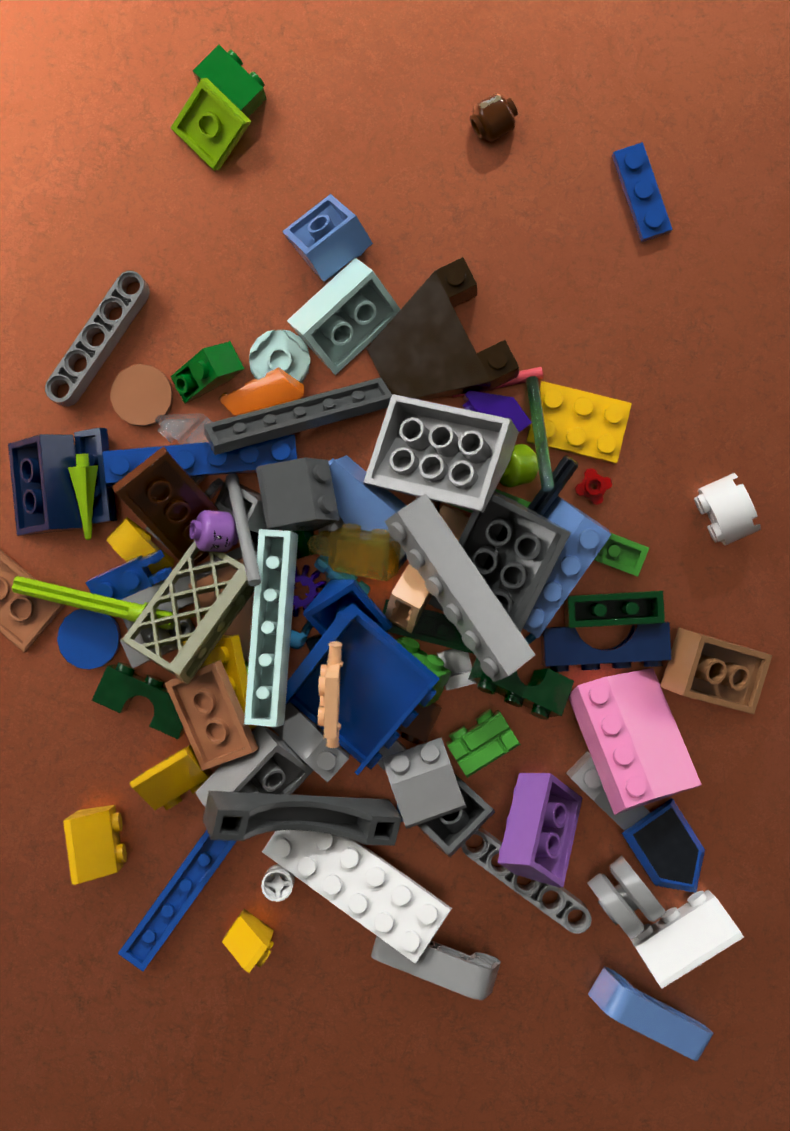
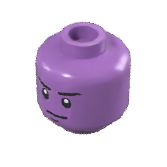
[189,510,238,552]

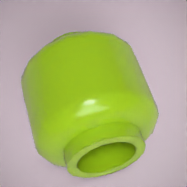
[499,444,539,487]

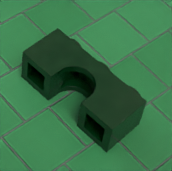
[468,657,574,720]
[92,662,185,739]

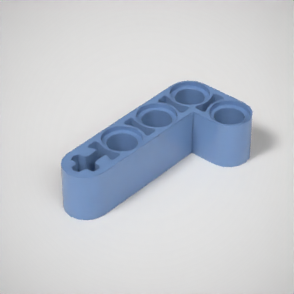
[588,966,714,1061]

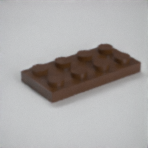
[112,446,220,569]

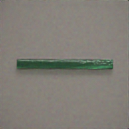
[526,376,554,492]

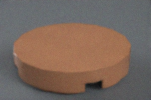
[110,364,173,426]

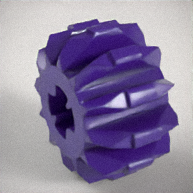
[293,565,327,617]

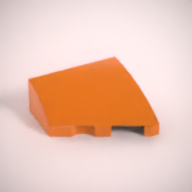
[219,367,304,416]

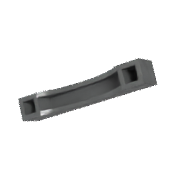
[203,791,402,846]

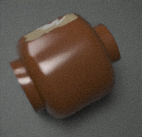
[470,93,518,142]

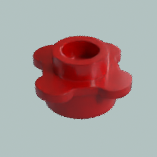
[575,468,612,505]

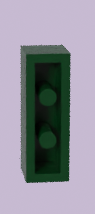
[563,591,665,628]

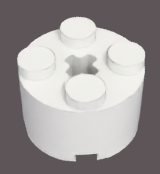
[694,473,761,546]

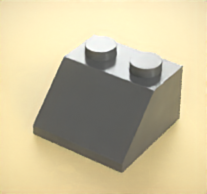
[256,458,340,531]

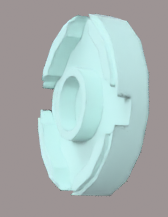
[249,330,311,383]

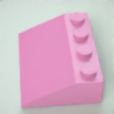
[568,668,702,815]

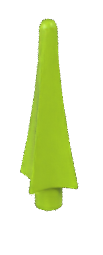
[68,453,98,540]

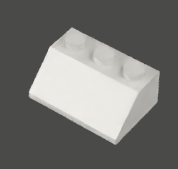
[630,890,744,989]

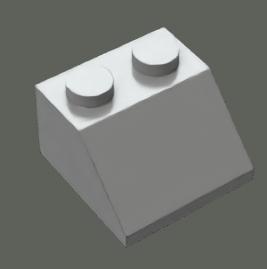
[382,737,466,829]

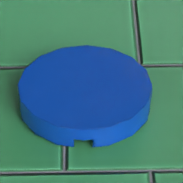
[57,609,121,669]

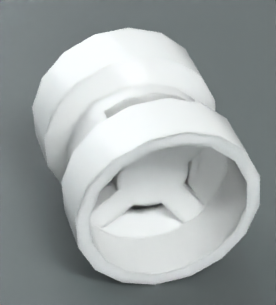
[261,864,295,902]

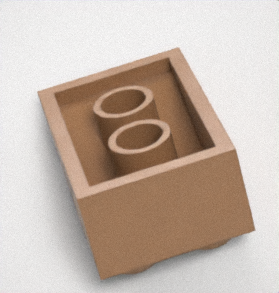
[660,627,773,714]

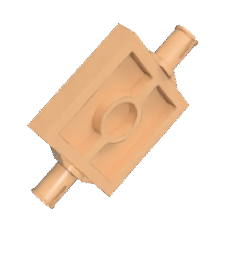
[318,641,343,748]

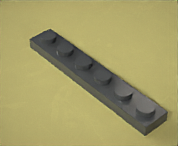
[204,377,392,455]

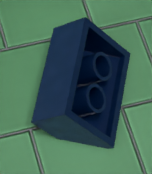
[8,434,82,536]

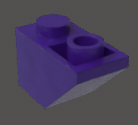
[462,390,532,434]

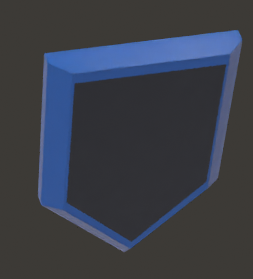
[621,798,705,893]

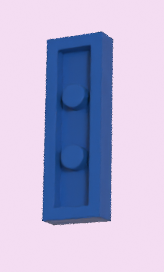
[612,142,673,242]

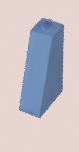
[329,455,407,580]

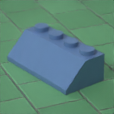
[523,496,612,638]

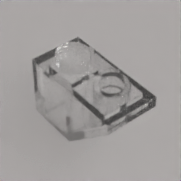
[154,413,212,444]

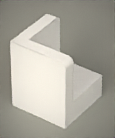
[437,649,476,691]

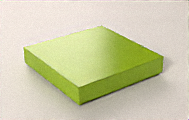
[171,78,252,171]

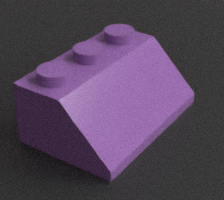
[498,773,583,888]

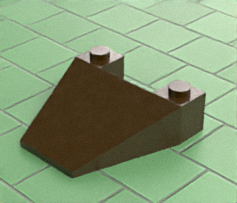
[367,257,519,400]

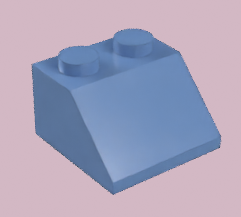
[282,194,373,281]

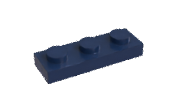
[74,428,117,525]

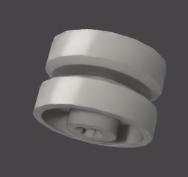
[587,856,667,940]

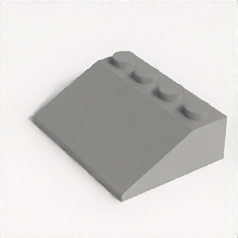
[364,394,519,512]

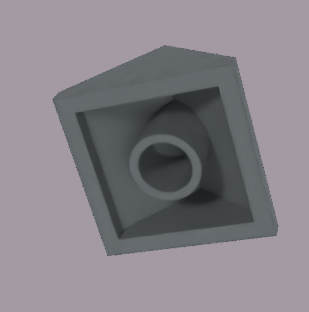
[417,773,495,857]

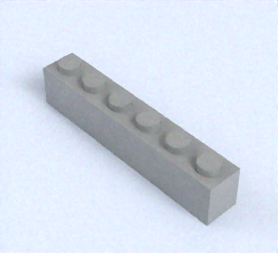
[384,493,535,682]

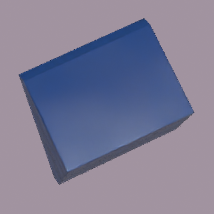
[303,579,392,636]

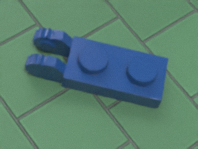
[85,550,172,600]

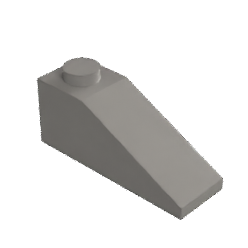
[271,702,350,783]
[566,751,650,831]

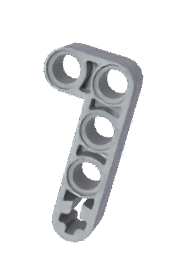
[370,936,501,1000]

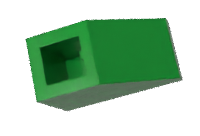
[171,341,244,404]

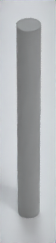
[226,473,261,586]

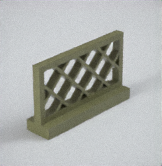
[122,540,255,685]

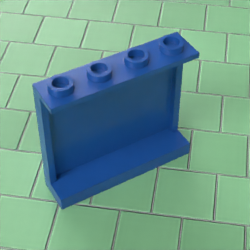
[286,603,440,775]

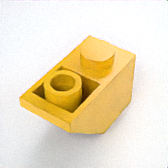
[222,909,274,973]

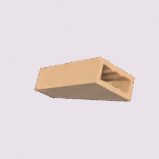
[385,505,469,633]

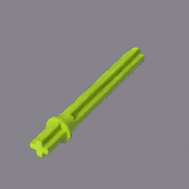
[12,576,175,630]

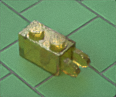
[307,524,401,581]

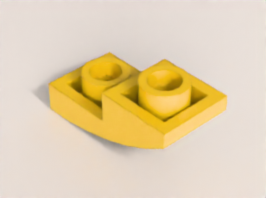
[107,517,174,574]

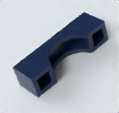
[540,622,672,672]

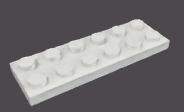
[262,830,452,964]

